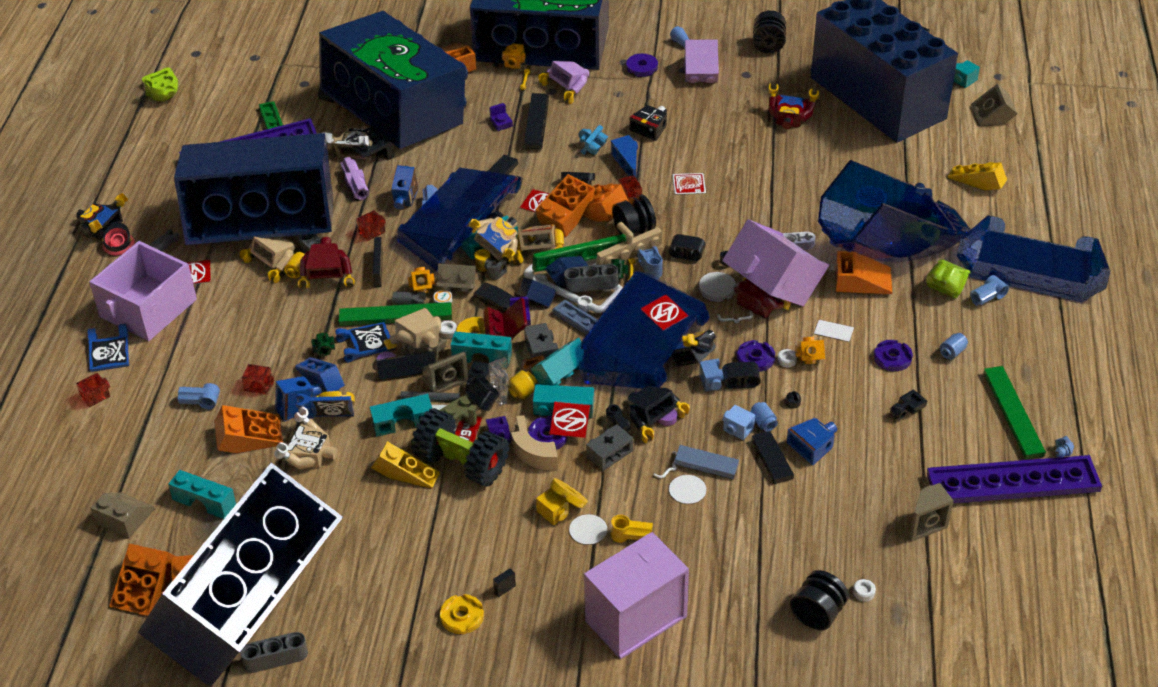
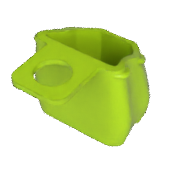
[142,67,178,102]
[926,259,970,299]

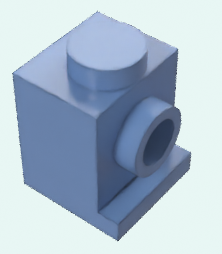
[699,358,723,392]

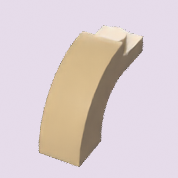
[511,415,558,471]

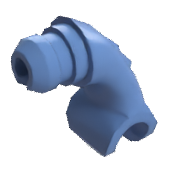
[1055,436,1074,458]

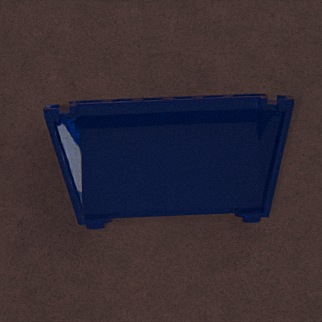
[397,167,523,272]
[957,215,1111,303]
[579,271,710,389]

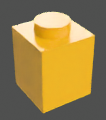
[536,488,569,526]

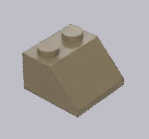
[971,84,1018,126]
[422,352,468,393]
[909,483,954,542]
[90,492,155,538]

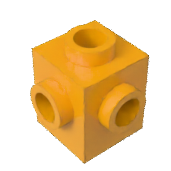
[502,43,526,69]
[408,267,435,293]
[795,336,825,364]

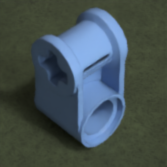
[637,246,663,279]

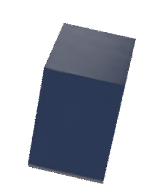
[517,278,557,308]

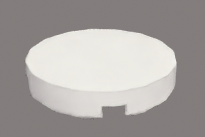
[699,272,736,302]

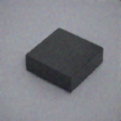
[493,568,516,597]

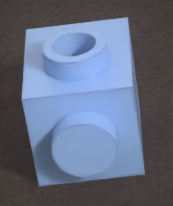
[722,405,755,440]

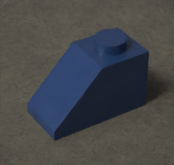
[545,256,588,289]

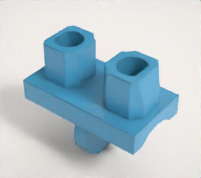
[578,125,609,155]

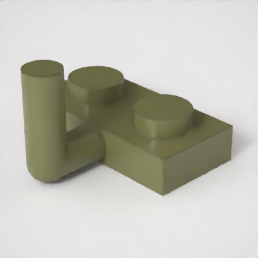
[440,394,481,426]

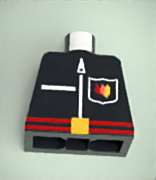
[629,105,667,141]

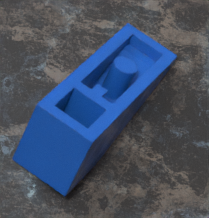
[611,135,638,183]
[295,357,345,393]

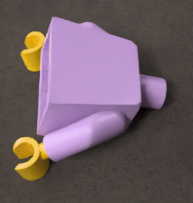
[538,61,589,104]

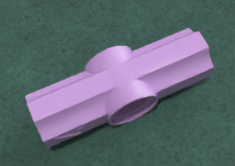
[341,157,369,201]

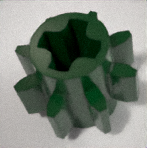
[611,259,628,279]
[311,333,335,356]

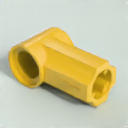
[610,515,653,543]

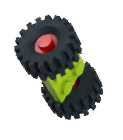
[411,408,509,487]

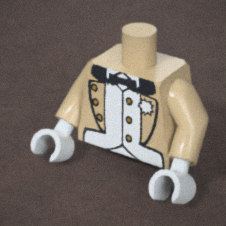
[325,126,373,159]
[274,407,338,470]

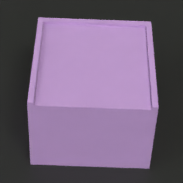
[722,219,829,306]
[89,241,197,341]
[584,532,689,659]

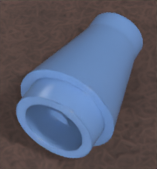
[670,26,690,48]

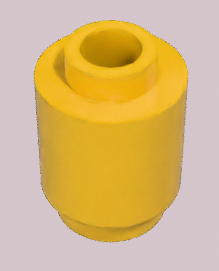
[284,252,305,279]

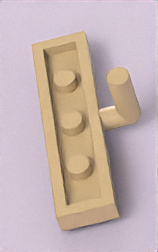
[597,222,662,265]

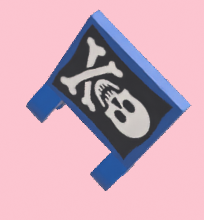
[335,322,395,363]
[88,324,129,372]
[296,393,354,419]

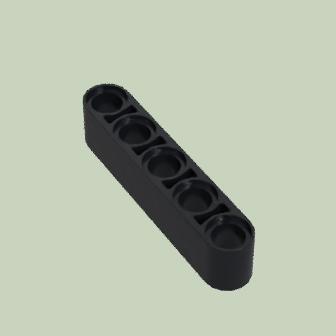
[525,93,549,149]

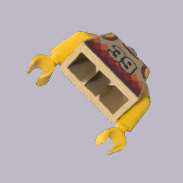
[512,224,564,264]

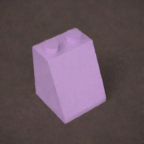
[684,40,719,83]

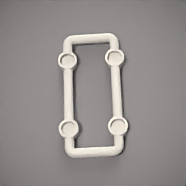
[524,264,623,313]

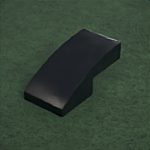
[473,282,515,313]

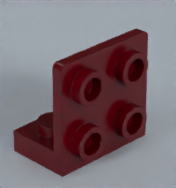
[483,297,527,341]

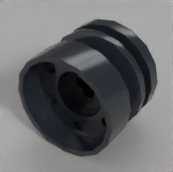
[753,10,787,53]
[612,194,656,237]
[790,570,849,630]

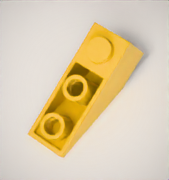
[948,162,1007,191]
[371,441,440,489]

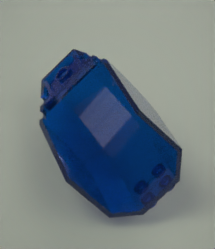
[818,160,973,262]

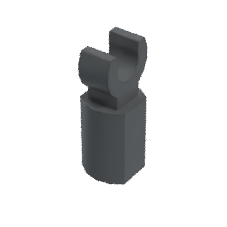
[149,229,180,252]
[392,292,426,305]

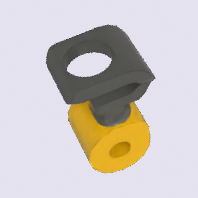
[474,249,507,280]

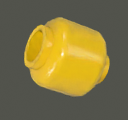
[508,370,537,400]

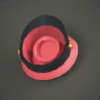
[102,222,135,256]

